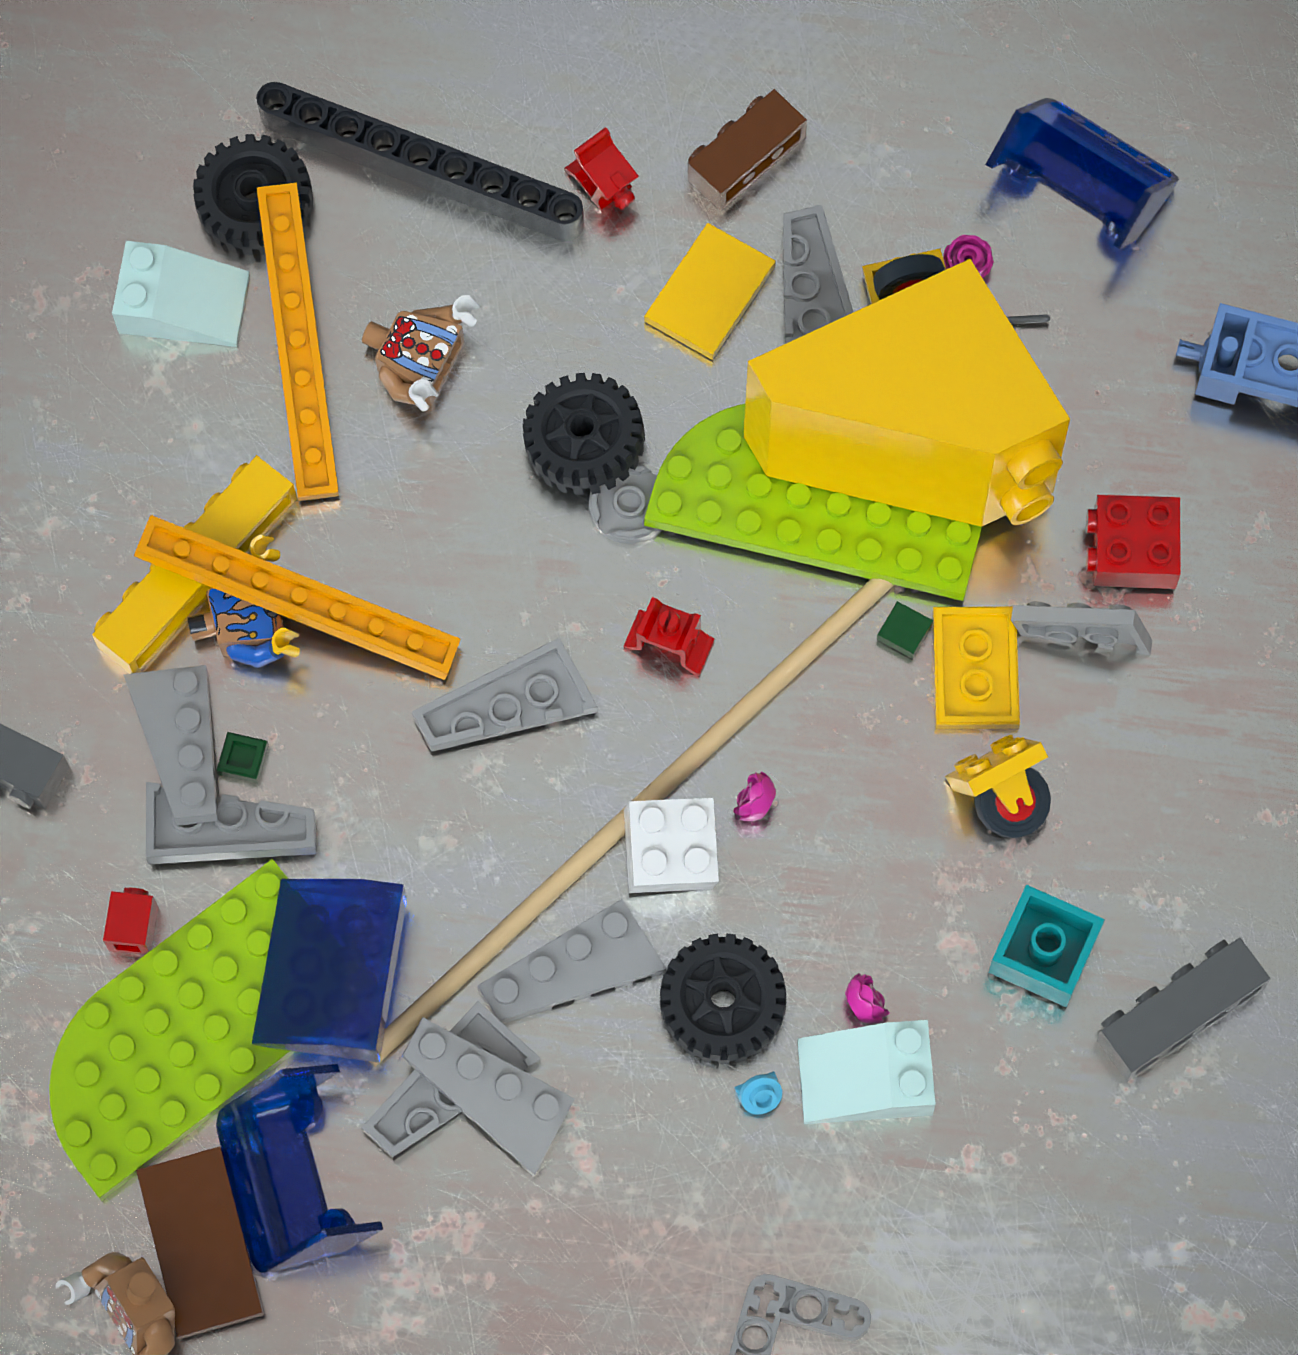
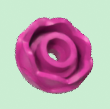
[943,235,994,278]
[733,771,776,822]
[845,973,890,1024]

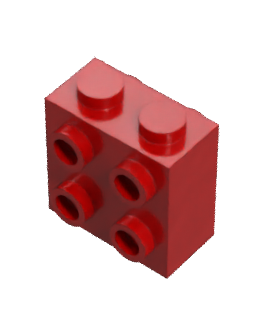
[1086,495,1181,589]

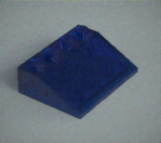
[252,879,407,1063]

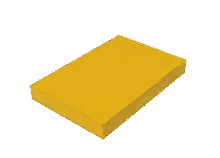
[644,223,776,360]
[933,606,1020,729]

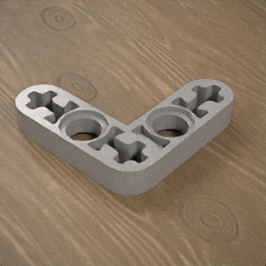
[729,1274,871,1355]

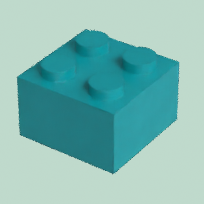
[988,884,1105,1007]

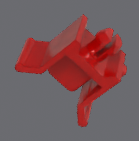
[564,127,639,211]
[623,597,715,676]

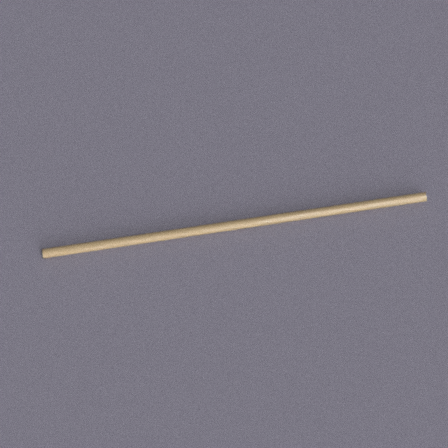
[361,579,894,1067]

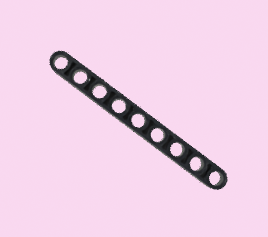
[256,82,584,241]

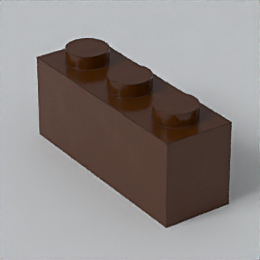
[688,89,807,211]

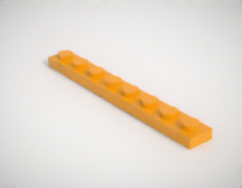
[257,183,339,501]
[134,515,461,680]

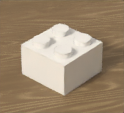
[624,798,719,893]

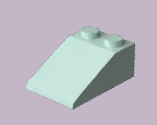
[112,241,250,347]
[797,1020,936,1124]

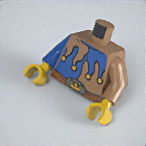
[187,535,300,668]

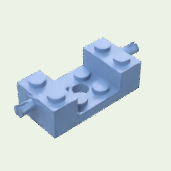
[1176,303,1298,407]

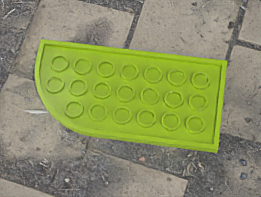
[644,404,982,601]
[49,859,376,1201]

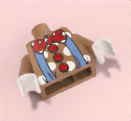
[362,295,481,411]
[55,1252,175,1355]

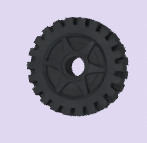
[193,134,313,255]
[522,373,645,495]
[660,933,786,1064]

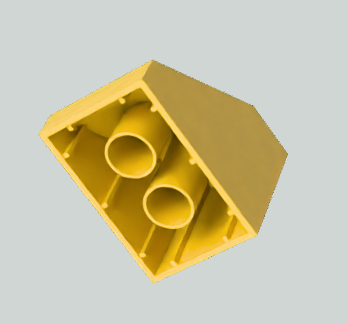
[744,259,1070,527]

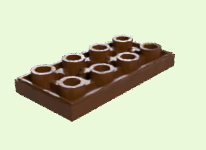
[136,1146,264,1339]

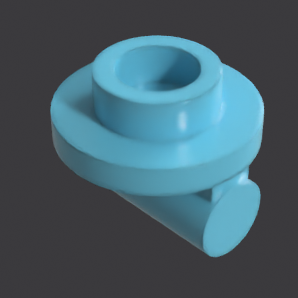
[734,1071,782,1115]

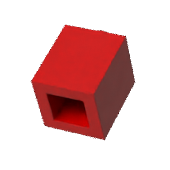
[103,887,159,955]

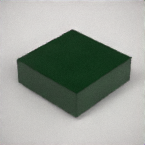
[877,601,933,659]
[216,732,269,784]

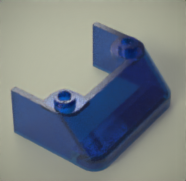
[985,98,1179,249]
[216,1064,384,1273]

